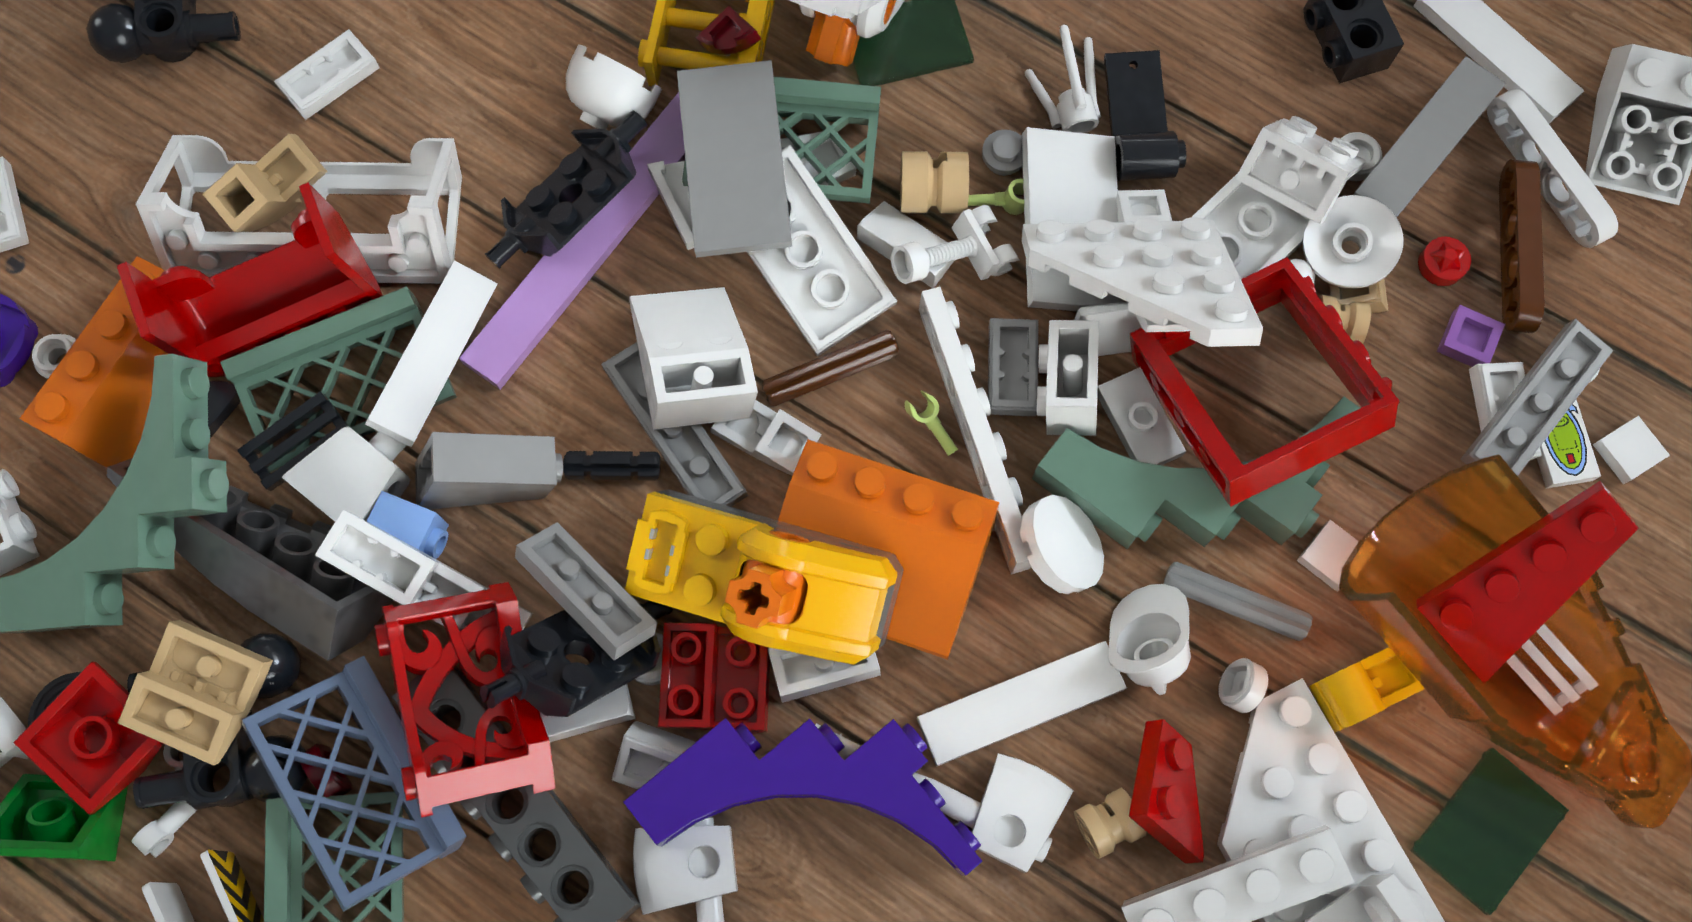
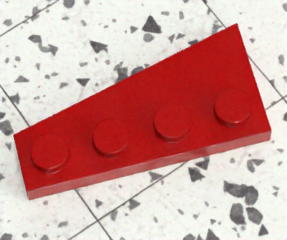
[1416,481,1639,684]

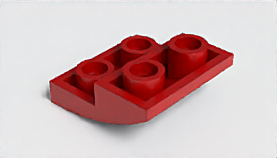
[658,623,770,732]

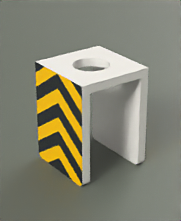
[142,849,264,922]

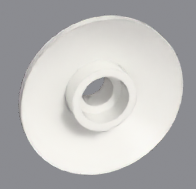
[1303,195,1403,289]

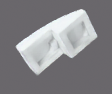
[711,400,822,476]

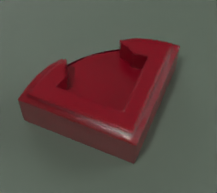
[695,6,762,55]

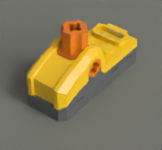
[625,490,904,665]

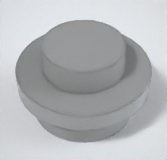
[982,130,1023,176]

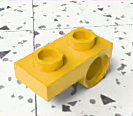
[1309,640,1430,733]

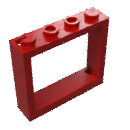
[1129,257,1400,507]

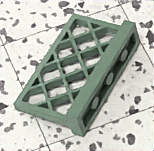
[682,77,881,204]
[220,286,457,473]
[264,791,404,922]

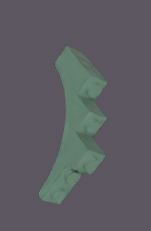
[0,353,229,634]
[1032,397,1360,549]

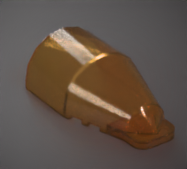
[1339,454,1692,829]

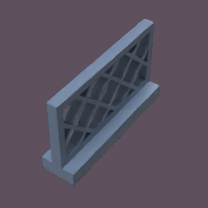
[242,656,467,912]

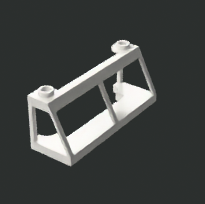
[136,135,462,284]

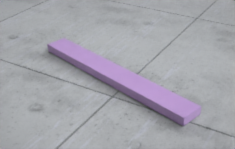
[459,92,685,390]

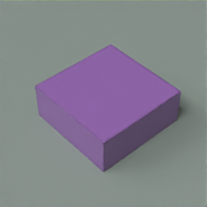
[1437,305,1505,367]

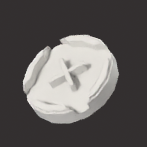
[1020,495,1104,594]

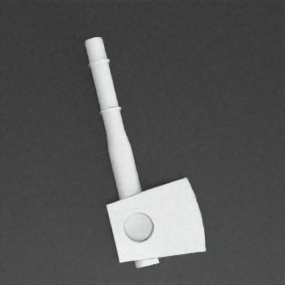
[815,723,1074,873]
[633,818,738,922]

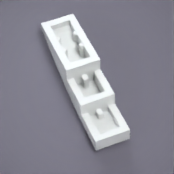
[315,509,533,632]

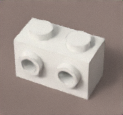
[1037,320,1099,436]

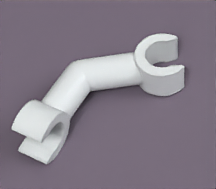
[131,745,197,858]

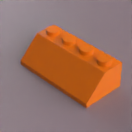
[19,256,168,468]

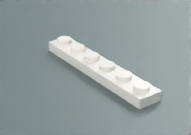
[919,286,1032,575]

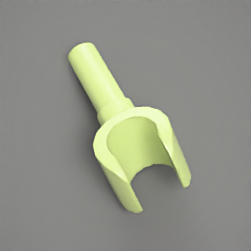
[968,178,1024,215]
[905,390,958,456]

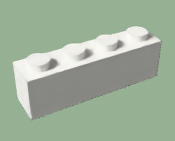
[1121,825,1355,922]

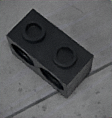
[1303,0,1404,84]

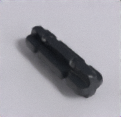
[563,451,661,481]

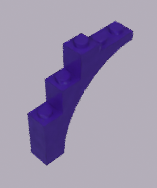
[623,718,982,876]

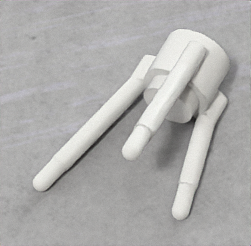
[1024,25,1101,133]

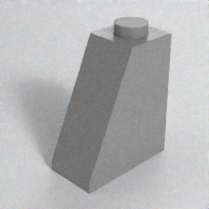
[415,432,563,510]

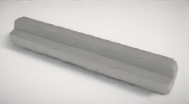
[1164,562,1313,641]

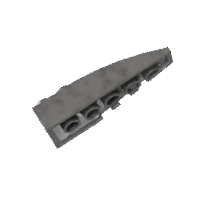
[106,459,393,661]

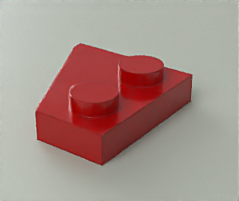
[1129,719,1204,864]

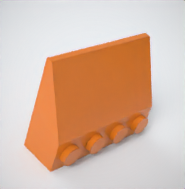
[778,439,1000,660]

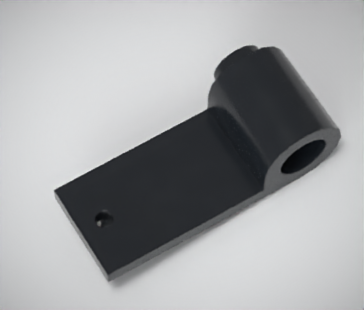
[1104,50,1186,181]

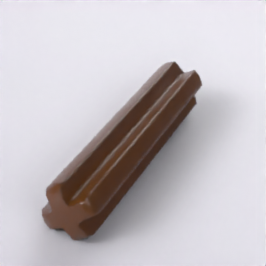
[762,330,899,406]

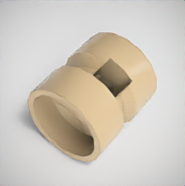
[900,151,969,214]

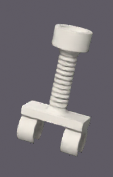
[891,205,1019,284]

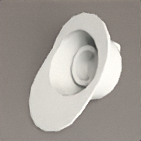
[1108,584,1191,695]

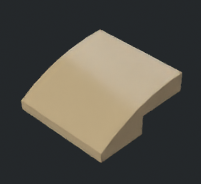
[118,620,273,765]

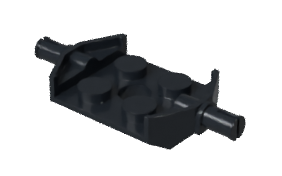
[485,110,647,269]
[480,601,673,717]

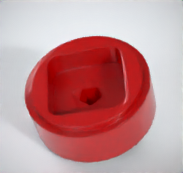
[1418,236,1471,286]

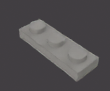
[515,522,657,660]

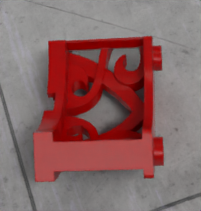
[374,582,556,818]

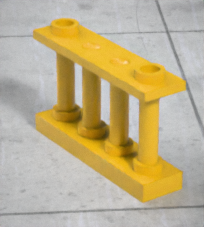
[638,0,775,87]

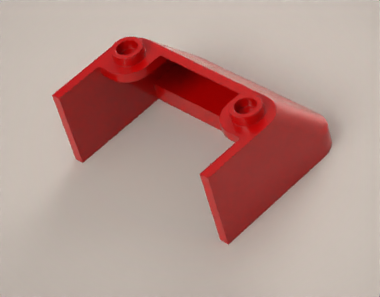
[117,182,383,377]

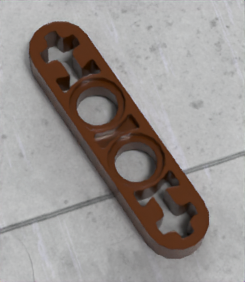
[1499,159,1545,333]

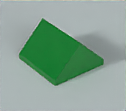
[0,774,128,861]

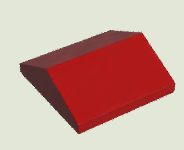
[13,661,164,815]

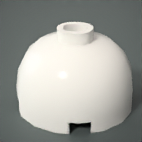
[566,44,662,129]

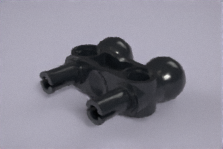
[86,0,241,63]
[127,633,308,810]

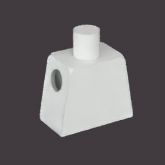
[282,426,410,521]

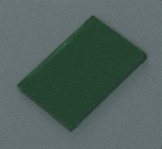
[853,0,974,86]
[1410,747,1569,915]

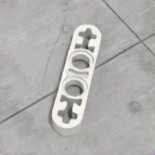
[1487,89,1618,248]

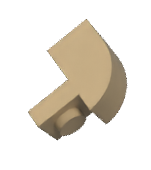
[203,134,327,232]

